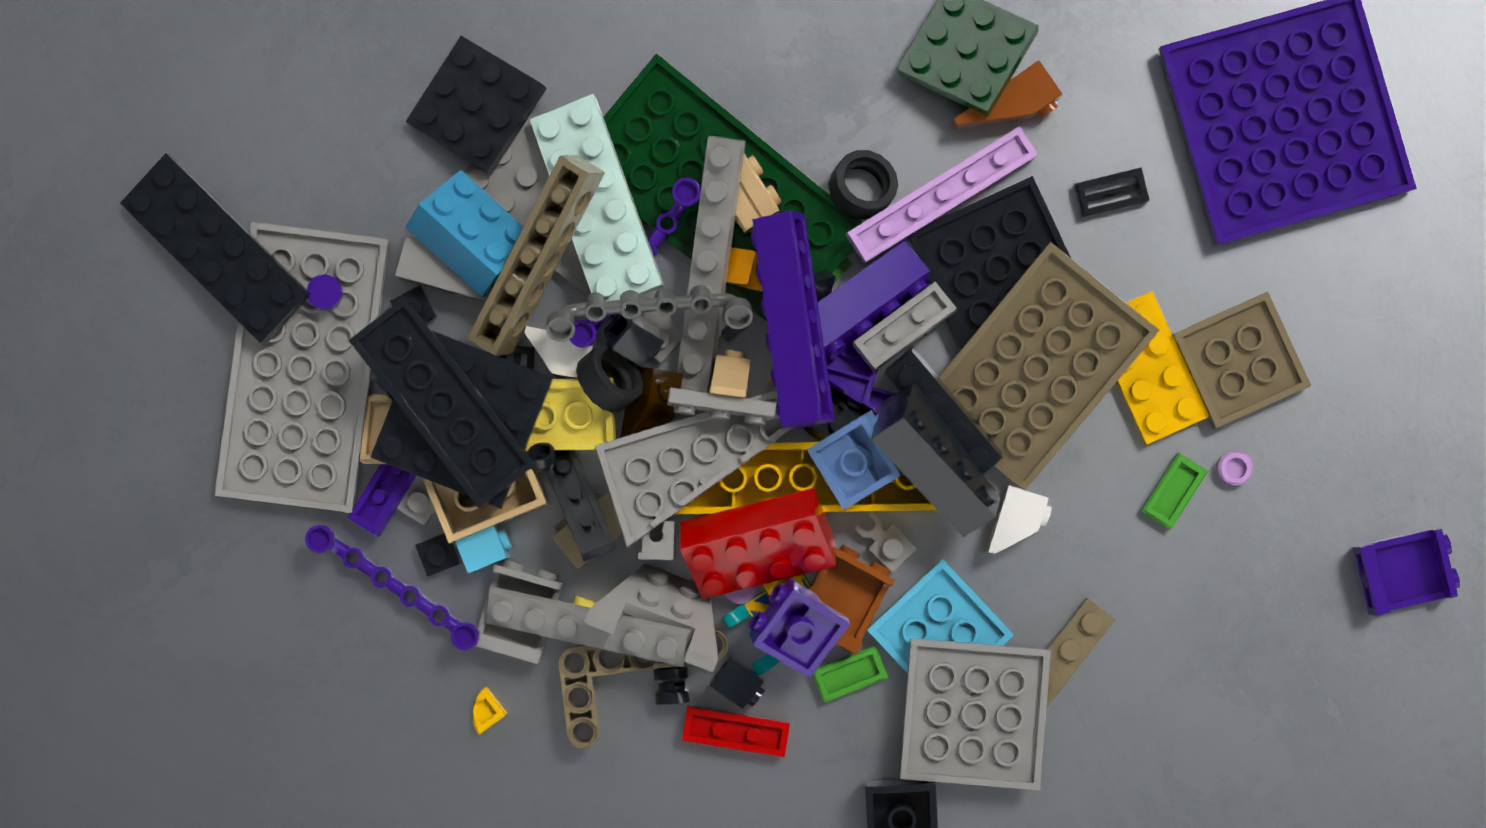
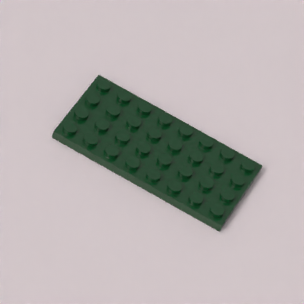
[603,53,863,323]

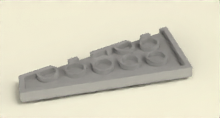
[595,390,793,548]

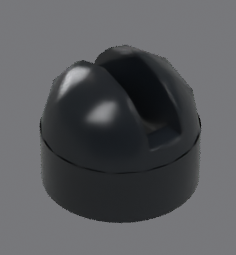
[527,443,556,473]

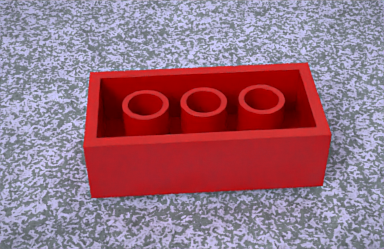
[680,488,836,599]

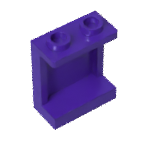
[1353,529,1460,616]

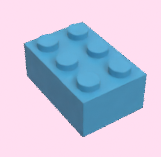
[405,170,523,297]

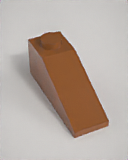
[951,60,1063,130]

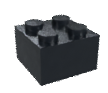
[865,779,938,828]

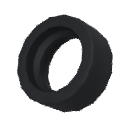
[828,150,898,220]
[576,343,643,412]

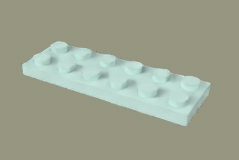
[530,94,665,308]

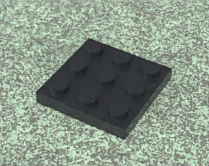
[405,35,547,175]

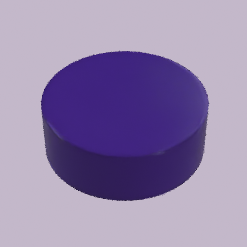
[307,274,343,310]

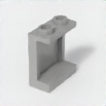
[476,559,563,664]

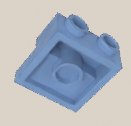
[807,410,903,510]

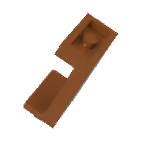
[809,545,895,654]

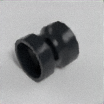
[653,667,690,705]

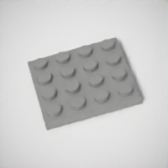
[899,638,1051,791]

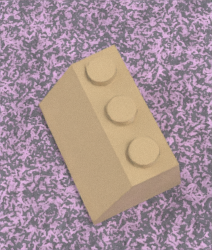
[422,450,549,543]

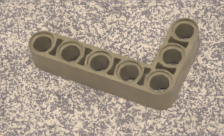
[558,629,729,749]

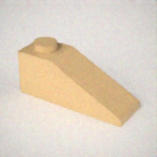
[710,350,751,398]

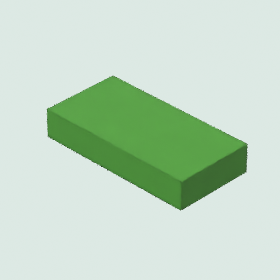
[1140,453,1208,529]
[813,645,888,703]

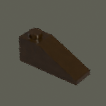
[620,366,683,438]

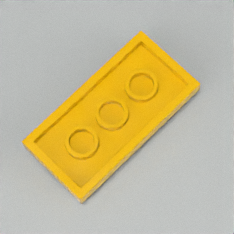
[1116,291,1210,445]

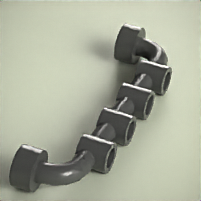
[546,285,753,342]

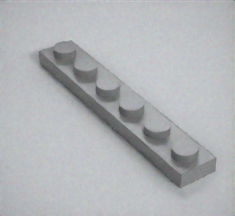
[486,587,691,667]

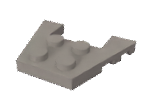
[584,564,718,672]

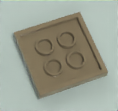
[1172,291,1311,429]

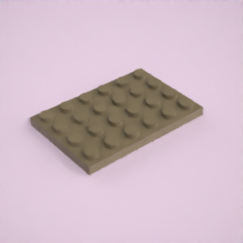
[939,242,1160,490]

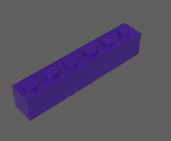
[751,210,835,429]

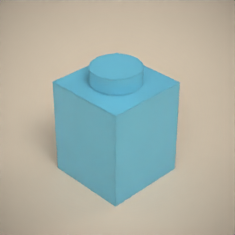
[455,525,512,574]

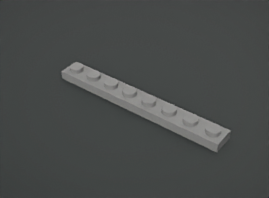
[677,136,746,415]

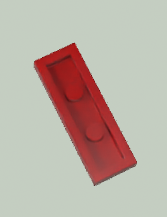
[682,706,790,757]

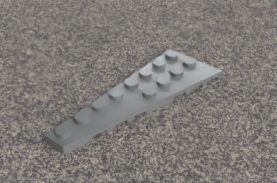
[464,115,682,364]

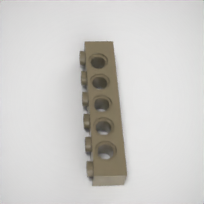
[467,155,605,356]

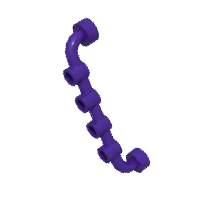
[569,178,701,348]
[305,525,480,650]

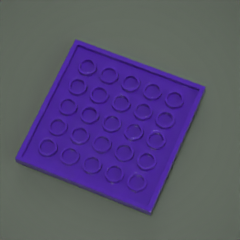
[1158,0,1417,246]

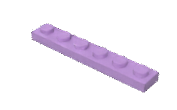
[845,126,1038,263]

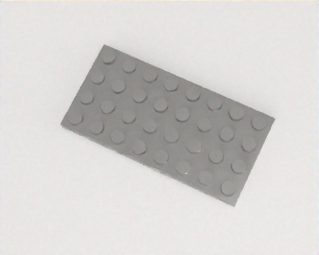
[214,222,390,513]

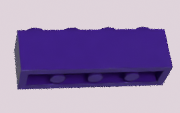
[818,241,930,359]

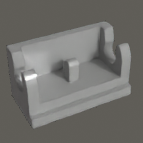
[638,521,676,560]

